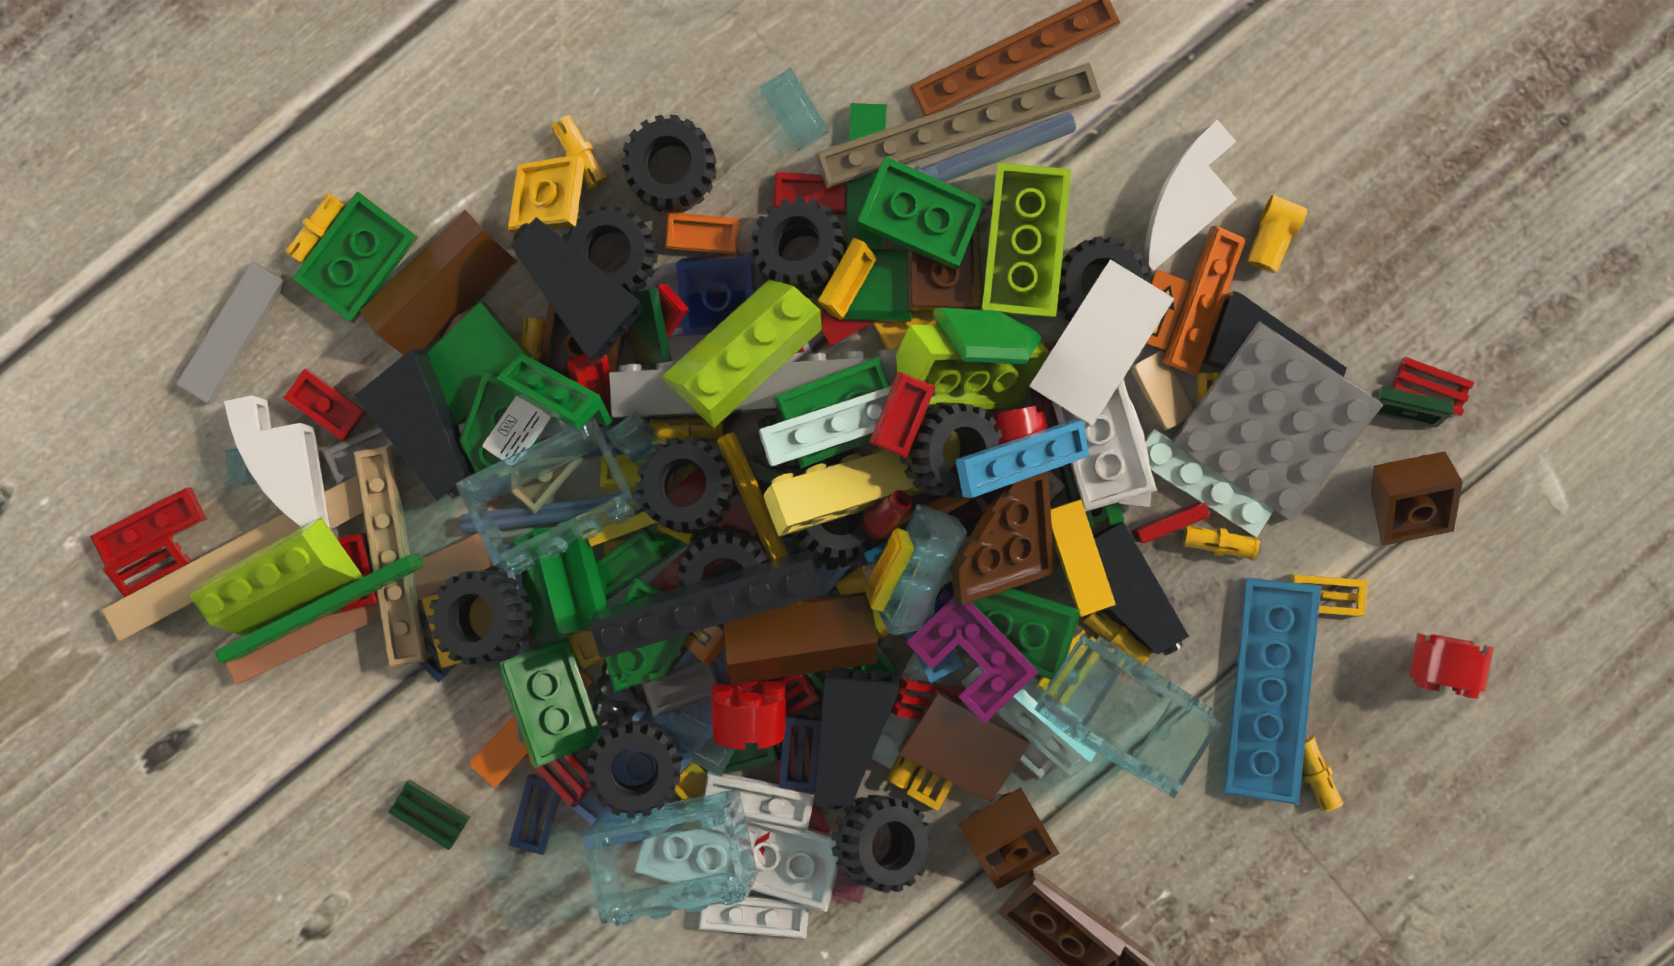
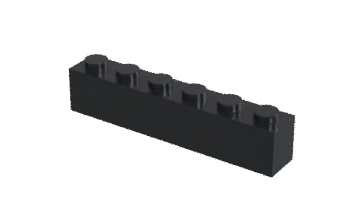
[589,549,821,659]

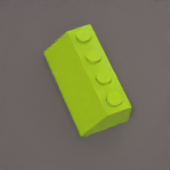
[982,162,1072,318]
[661,279,822,428]
[896,324,1049,409]
[189,517,363,636]

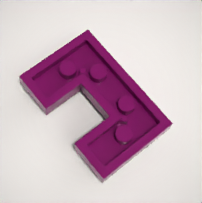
[906,597,1039,724]

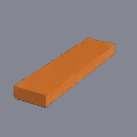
[1162,226,1247,376]
[469,665,594,788]

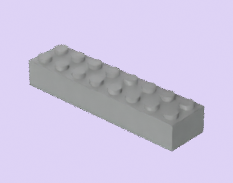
[609,349,898,419]

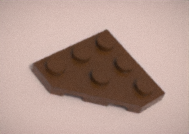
[951,471,1055,605]

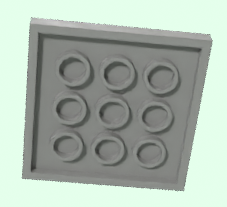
[1172,321,1383,522]

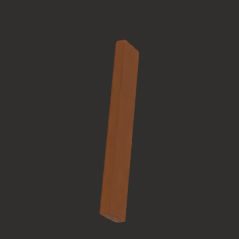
[909,0,1121,117]

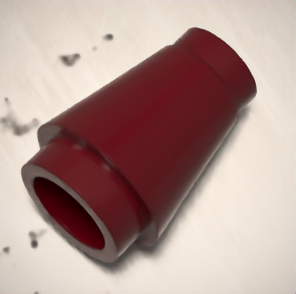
[862,490,912,540]

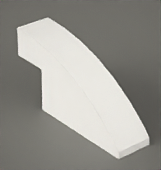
[1142,120,1237,275]
[224,396,330,528]

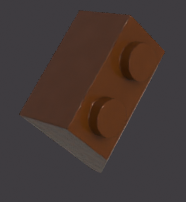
[1371,451,1463,546]
[958,787,1060,890]

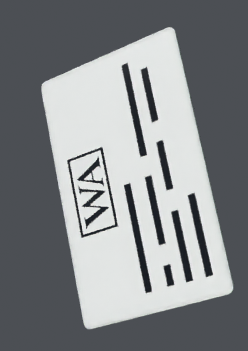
[482,396,551,469]

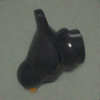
[592,660,649,723]

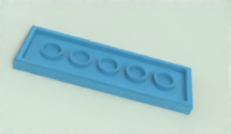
[1224,577,1322,805]

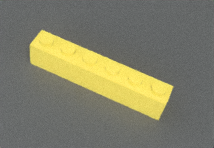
[763,431,960,537]

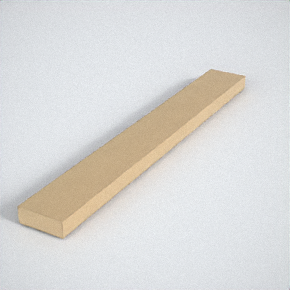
[102,475,363,641]

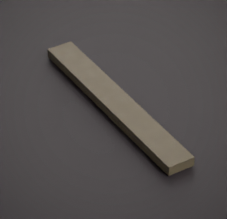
[815,62,1101,189]

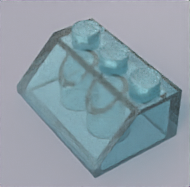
[878,504,967,635]

